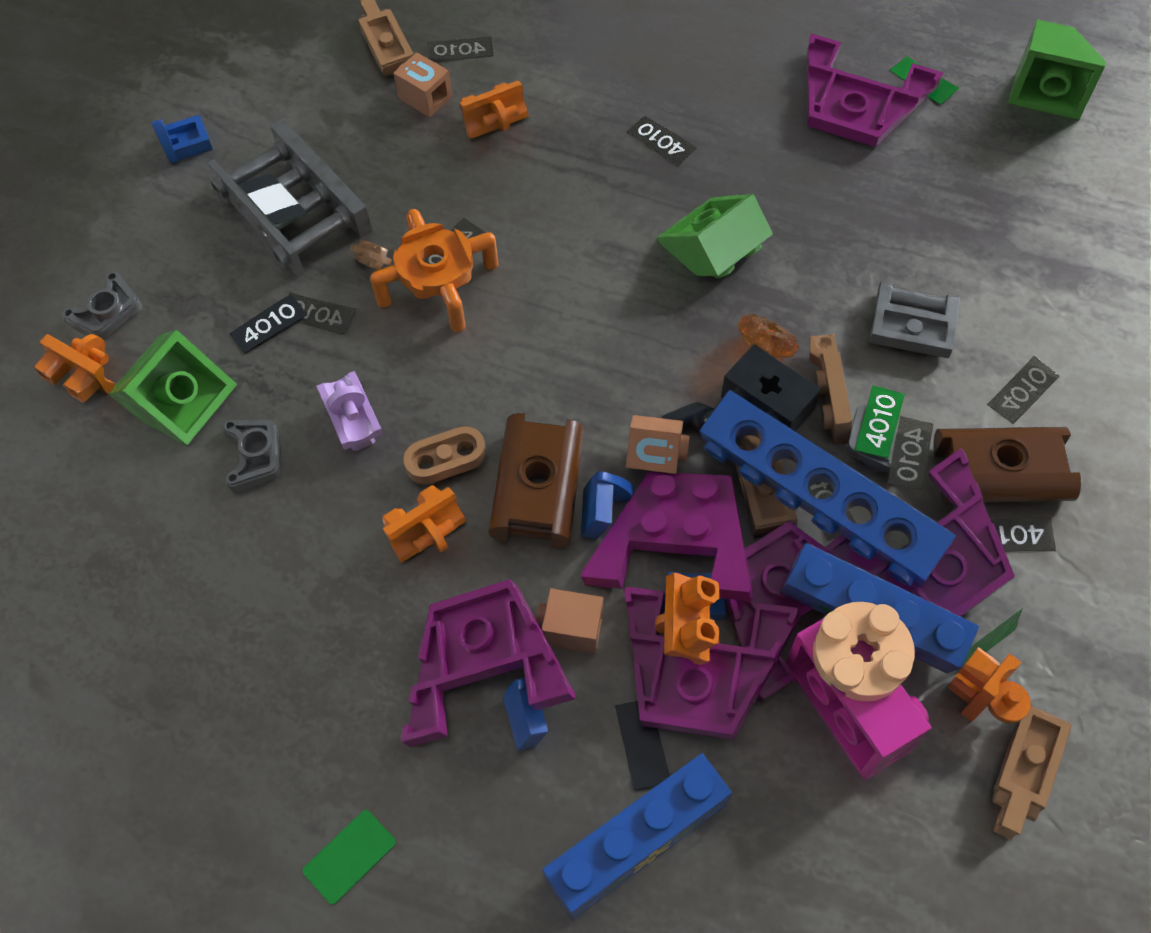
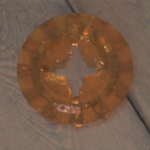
[738,314,799,358]

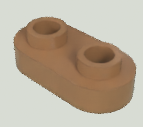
[403,426,486,484]

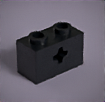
[721,344,821,432]

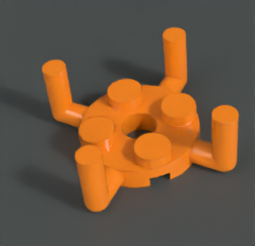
[370,209,499,333]

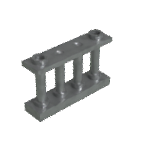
[208,119,372,277]

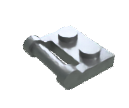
[869,281,960,359]

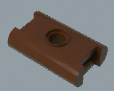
[488,413,584,549]
[933,426,1081,503]

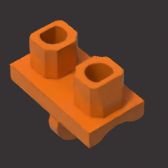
[459,80,529,139]
[33,334,115,403]
[382,485,467,563]
[655,572,719,665]
[947,647,1031,724]

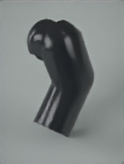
[662,402,715,432]

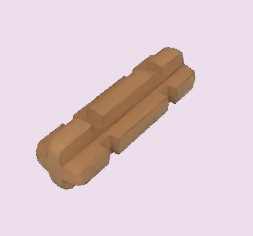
[350,240,391,270]

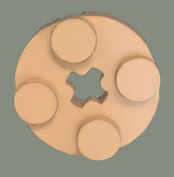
[813,602,915,702]

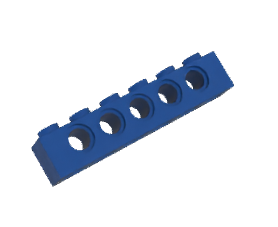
[700,390,956,587]

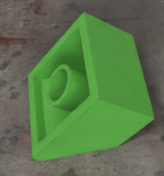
[1008,19,1106,120]
[656,194,773,278]
[108,330,237,445]

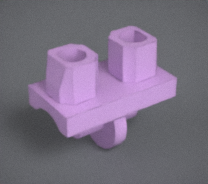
[316,371,383,451]

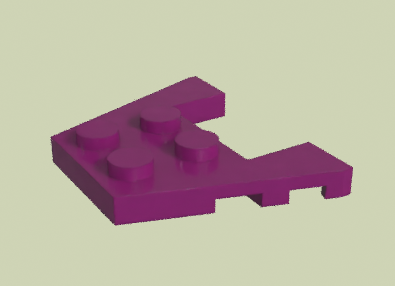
[807,33,943,147]
[825,448,1015,617]
[581,471,753,601]
[725,521,835,704]
[401,579,576,747]
[624,587,800,740]

